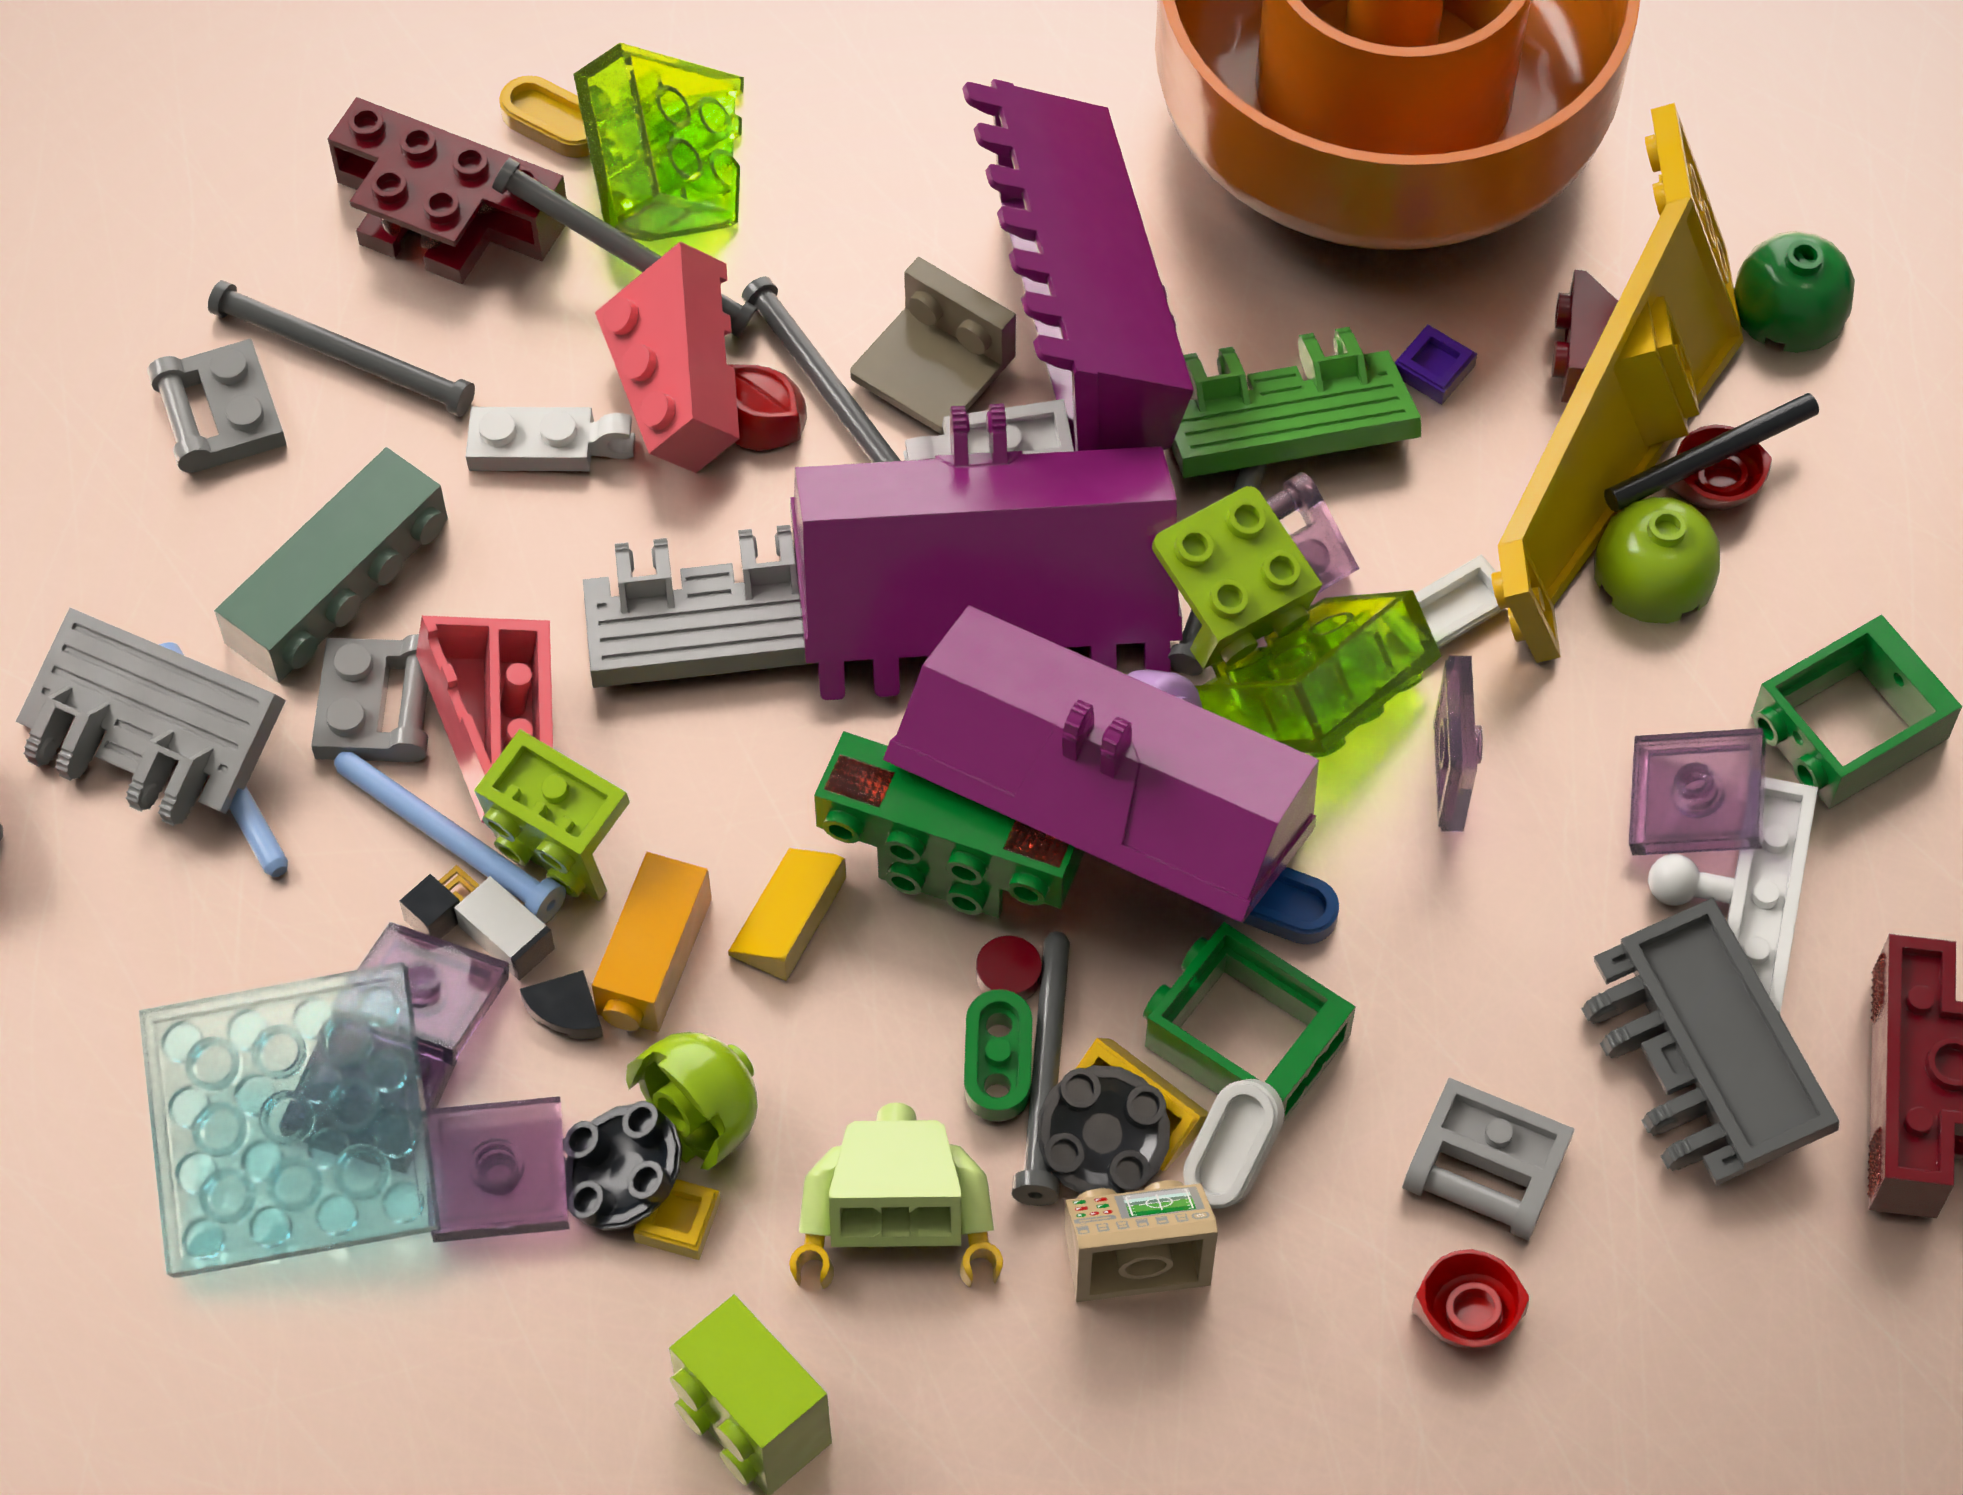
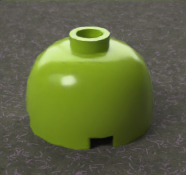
[1594,497,1720,624]
[626,1032,758,1170]

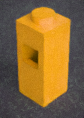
[591,851,712,1033]

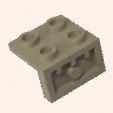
[850,256,1016,435]

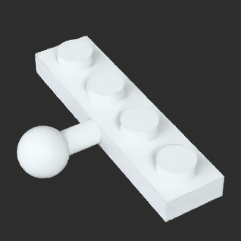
[1648,775,1818,1014]

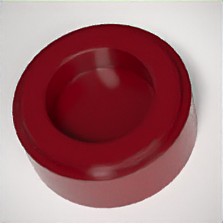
[976,935,1042,1000]

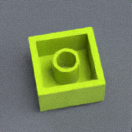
[669,1294,832,1495]

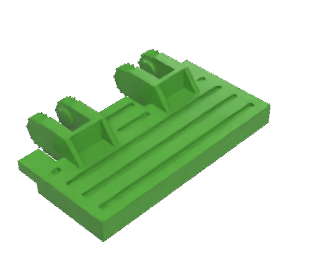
[1171,327,1421,478]

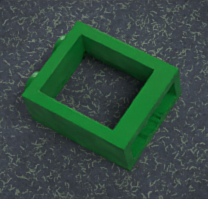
[1751,614,1962,809]
[1143,922,1356,1123]

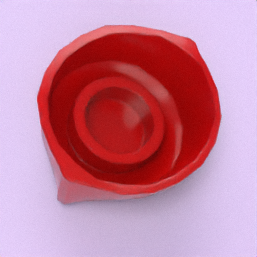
[727,364,807,451]
[1667,424,1772,511]
[1412,1249,1529,1349]

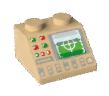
[1064,1180,1218,1302]

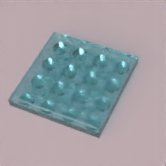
[139,962,441,1278]

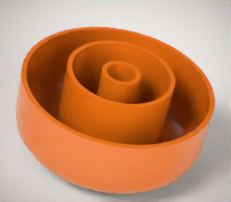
[1155,0,1641,251]

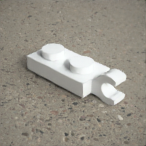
[903,399,1074,461]
[465,407,635,471]

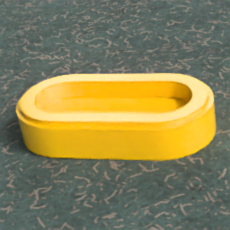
[499,75,606,158]

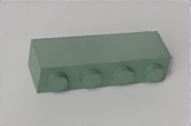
[214,447,448,683]

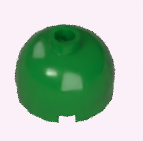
[1734,230,1855,353]

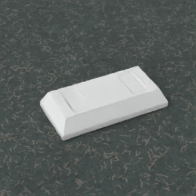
[1382,554,1504,660]

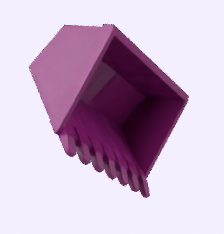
[962,79,1194,451]
[790,403,1183,700]
[883,605,1319,922]

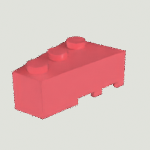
[595,241,740,473]
[416,615,553,823]

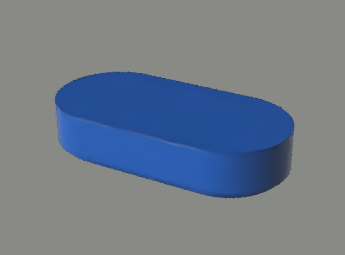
[1229,867,1339,944]

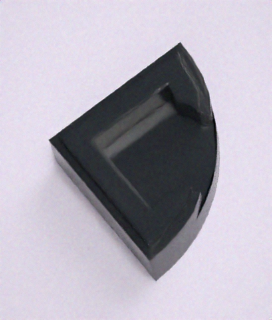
[520,970,603,1039]

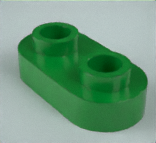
[964,989,1032,1121]

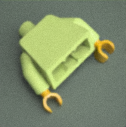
[789,1102,1003,1289]

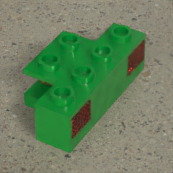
[814,731,1085,918]

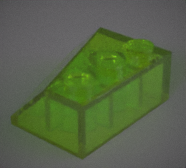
[573,42,744,242]
[1194,590,1442,758]

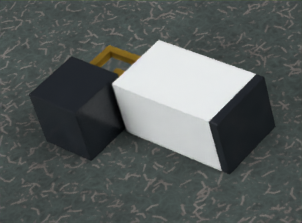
[399,865,555,981]

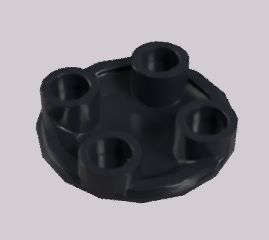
[1037,1065,1170,1194]
[562,1101,682,1231]

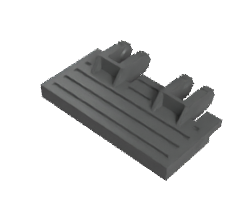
[1581,898,1840,1186]

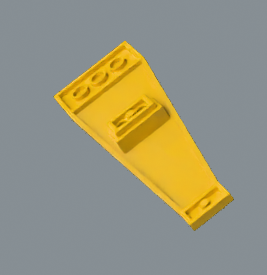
[1491,102,1744,663]

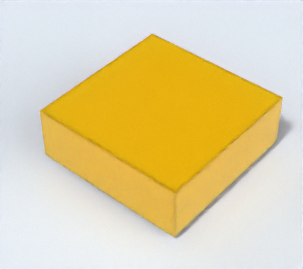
[633,1179,721,1260]

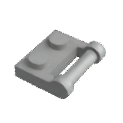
[147,338,287,473]
[311,634,428,762]
[1402,1078,1574,1241]

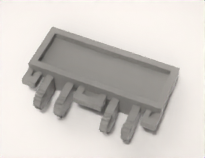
[582,525,813,688]
[15,607,286,826]

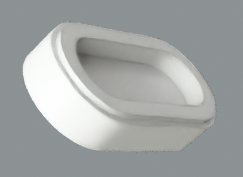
[1183,1079,1284,1209]

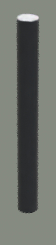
[1604,393,1819,512]

